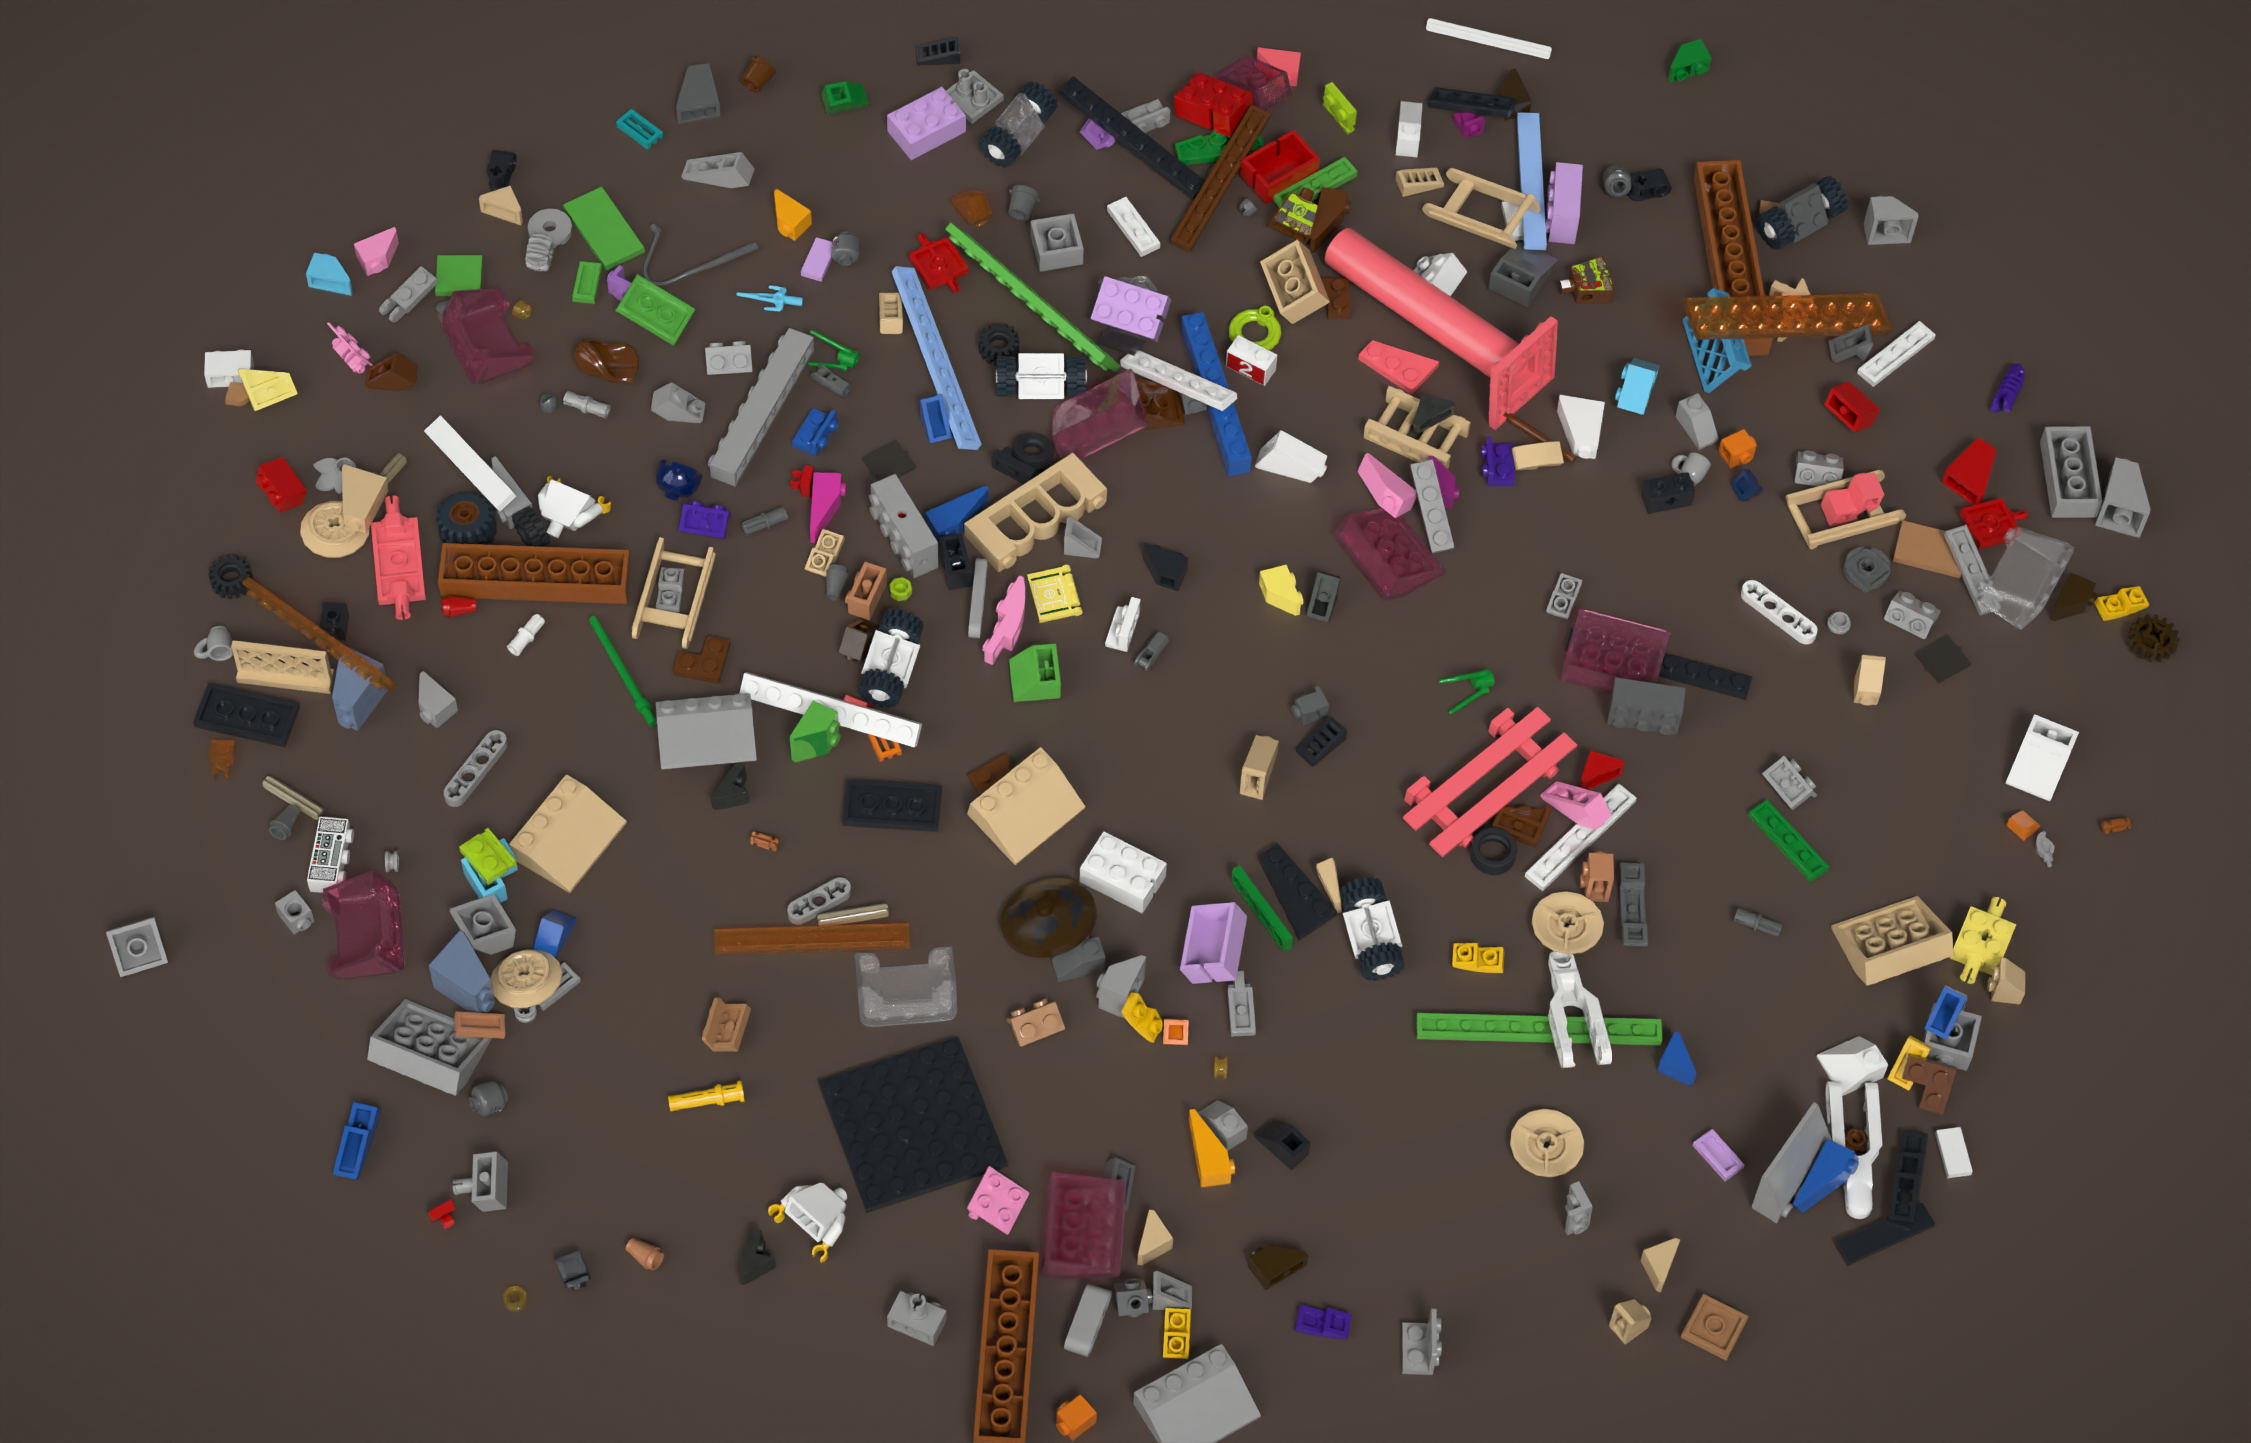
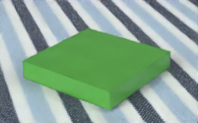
[435,255,483,296]

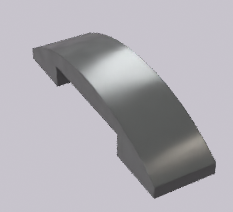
[1619,863,1648,947]

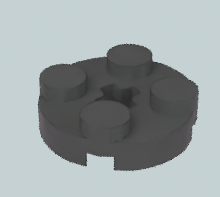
[1843,547,1890,592]

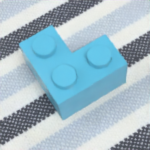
[1615,358,1660,415]
[461,838,518,903]

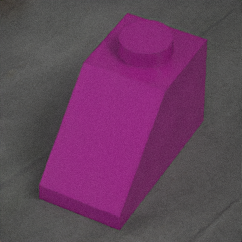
[1429,456,1459,509]

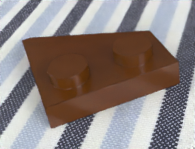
[968,753,1010,795]
[1492,806,1553,848]

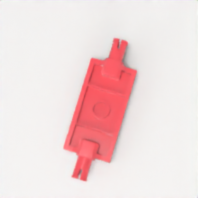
[371,496,426,620]

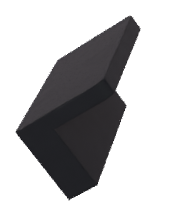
[992,447,1044,484]

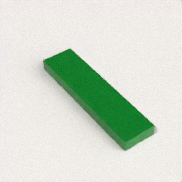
[1748,800,1830,883]
[1231,865,1293,953]

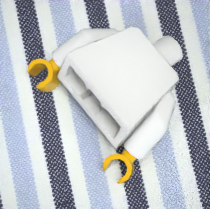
[538,476,611,539]
[768,1183,847,1263]

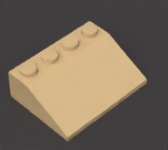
[967,747,1085,865]
[509,774,627,893]
[1831,896,1954,986]

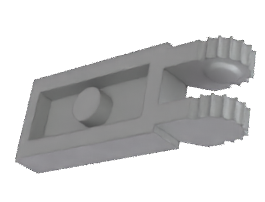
[379,266,438,323]

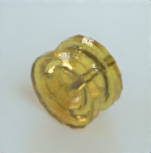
[1214,1056,1227,1079]
[503,1286,527,1312]

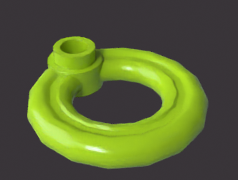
[1228,306,1282,351]

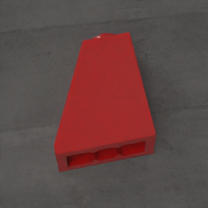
[1941,437,1997,505]

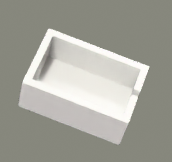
[1080,832,1167,914]

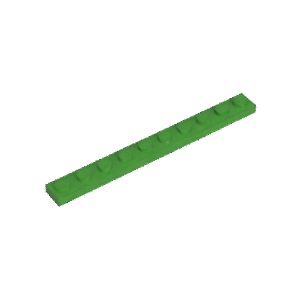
[1416,1013,1662,1045]

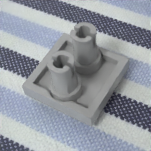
[946,69,1004,124]

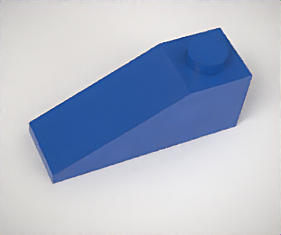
[925,486,988,545]
[1793,1139,1859,1213]

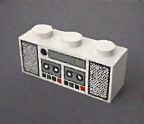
[307,817,354,894]

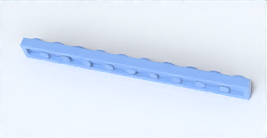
[892,266,982,450]

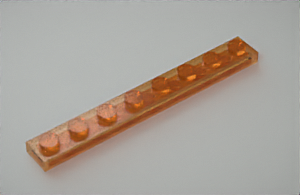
[714,923,910,955]

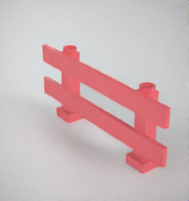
[1403,707,1577,858]

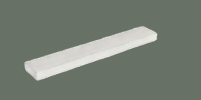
[1120,349,1237,411]
[424,415,516,512]
[1525,783,1637,891]

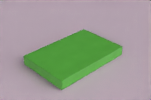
[615,274,695,346]

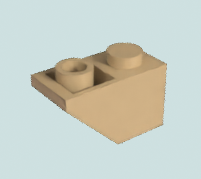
[1987,957,2025,1004]

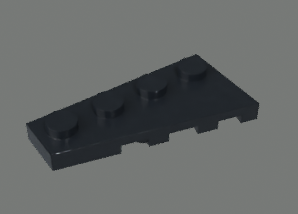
[1258,843,1337,941]

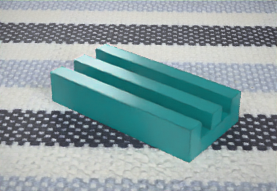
[616,109,663,150]

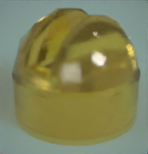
[512,300,531,320]

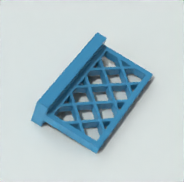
[1682,288,1752,393]

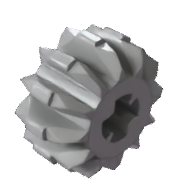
[525,233,555,272]

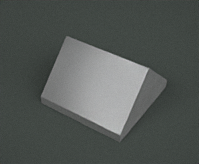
[106,917,168,977]

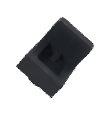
[555,1250,591,1291]

